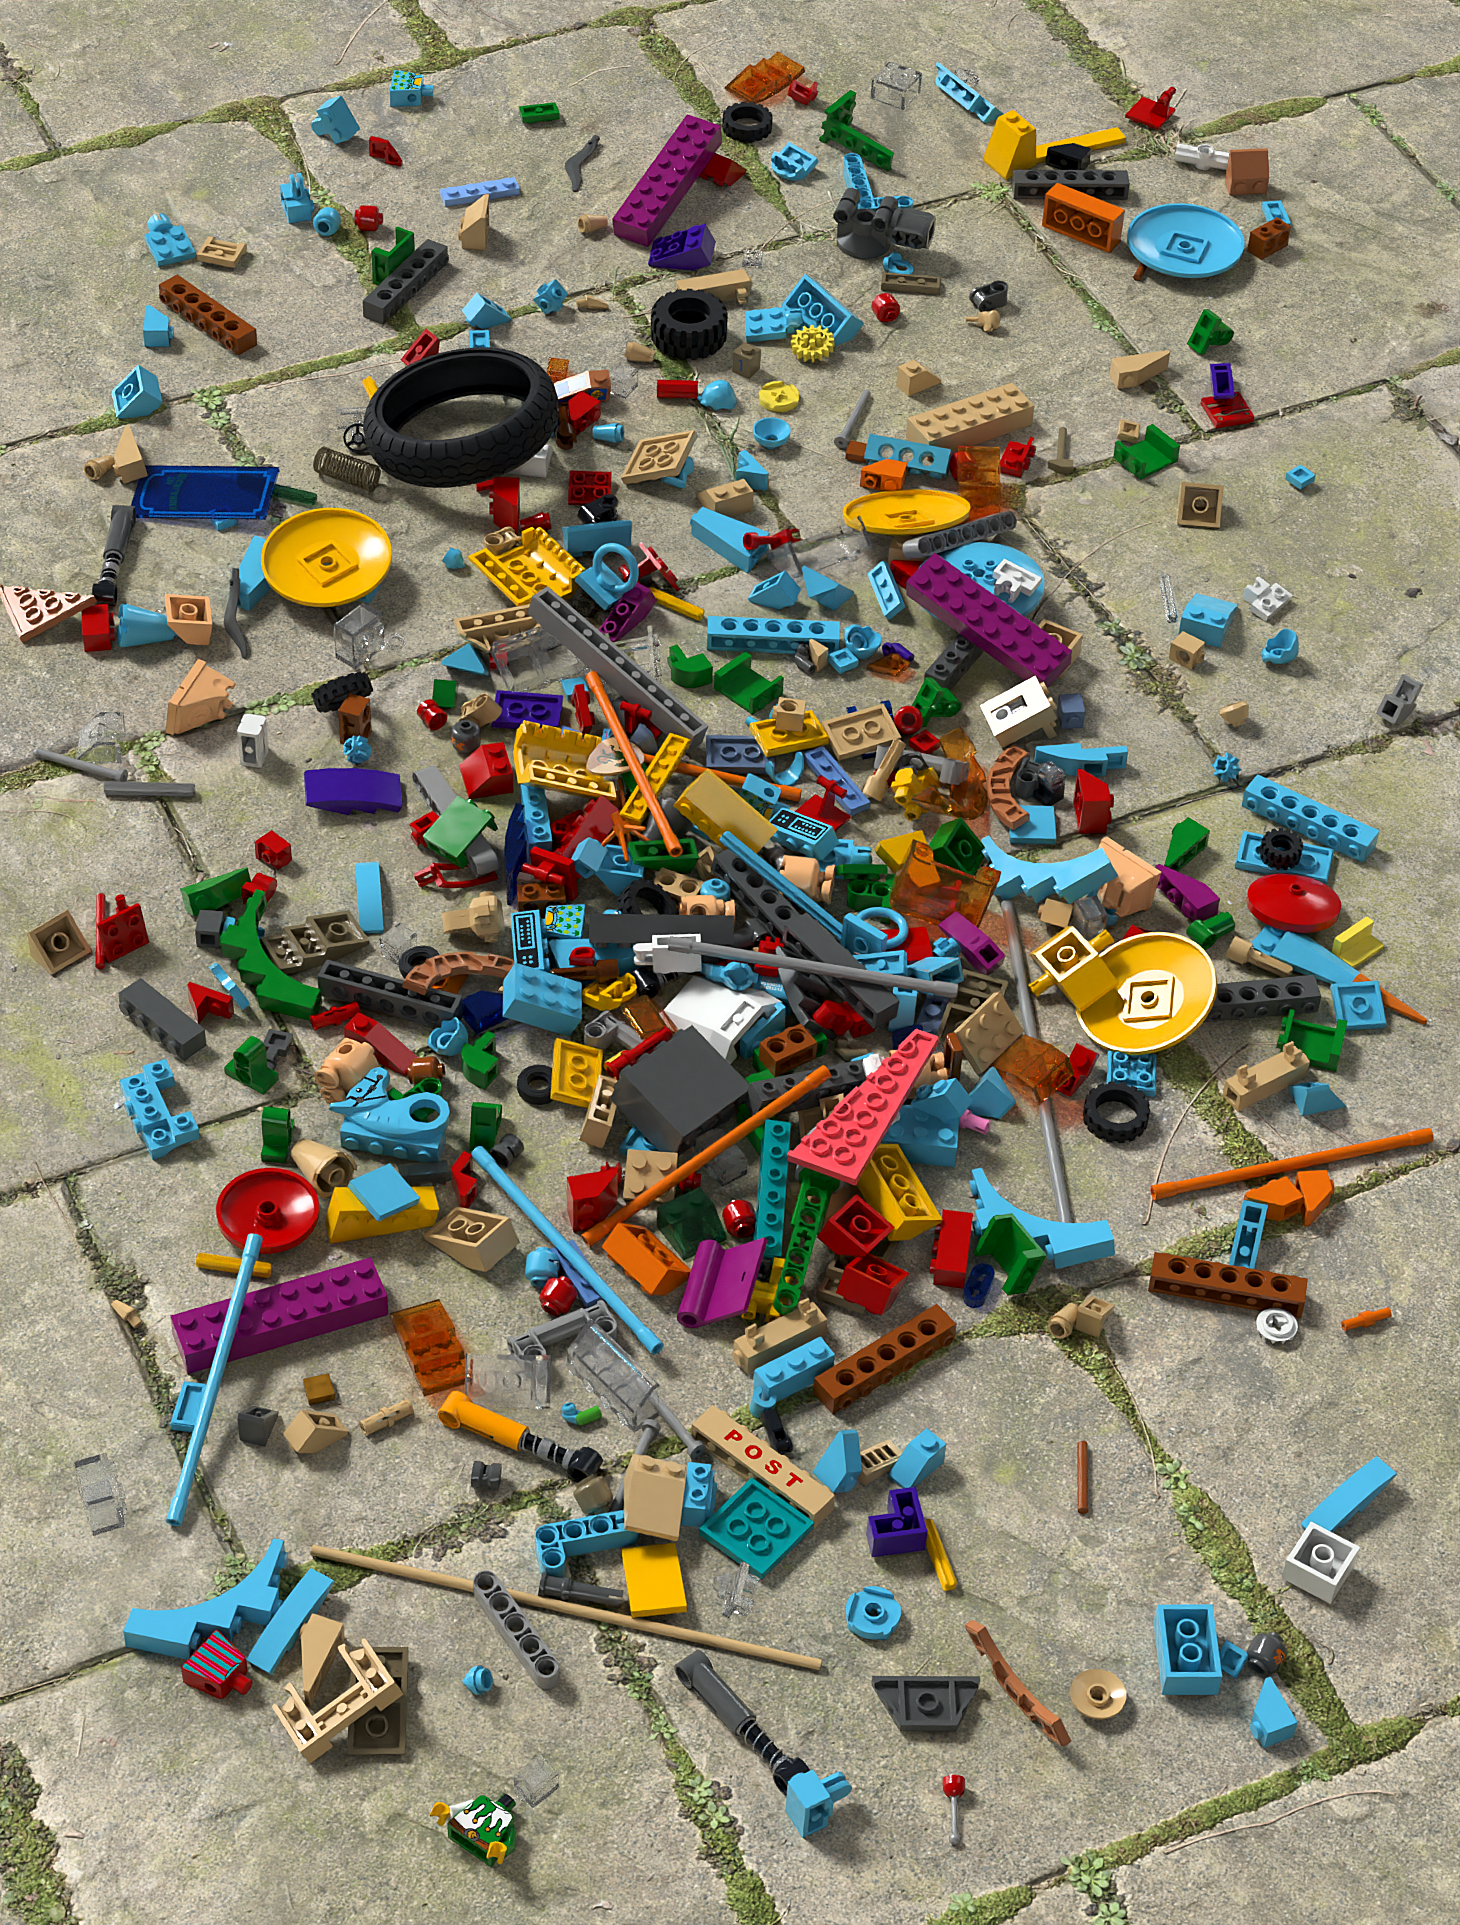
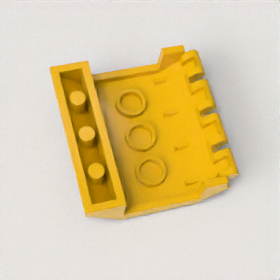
[468,527,586,607]
[513,720,617,801]

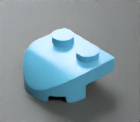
[771,142,819,181]

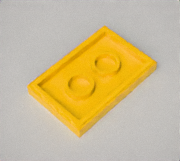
[749,710,829,757]
[550,1038,603,1109]
[621,1543,687,1618]

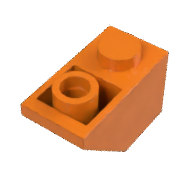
[860,459,908,491]
[1244,1176,1303,1222]

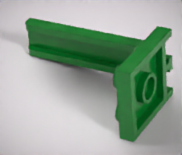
[819,90,894,171]

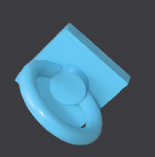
[574,543,639,610]
[840,907,909,955]

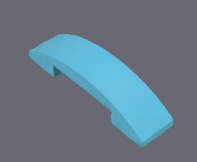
[355,862,384,934]

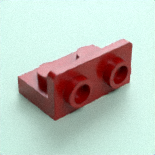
[997,437,1037,478]

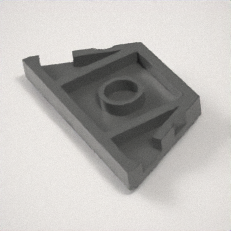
[871,1676,980,1731]

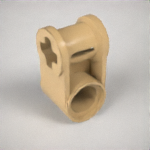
[484,526,522,557]
[459,693,502,727]

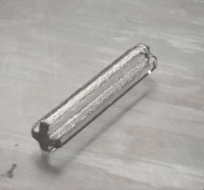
[1159,574,1179,623]

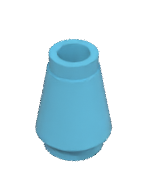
[593,423,625,444]

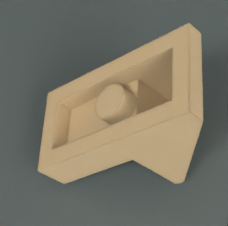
[1075,1296,1115,1338]

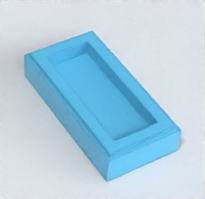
[170,1381,206,1433]

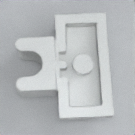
[992,559,1042,603]
[1242,577,1293,622]

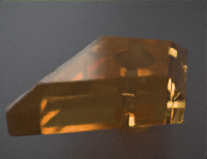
[867,653,911,678]

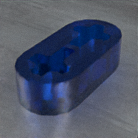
[963,1263,995,1308]

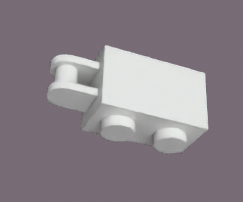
[633,934,702,974]

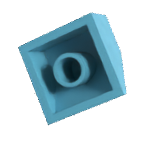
[112,365,162,419]

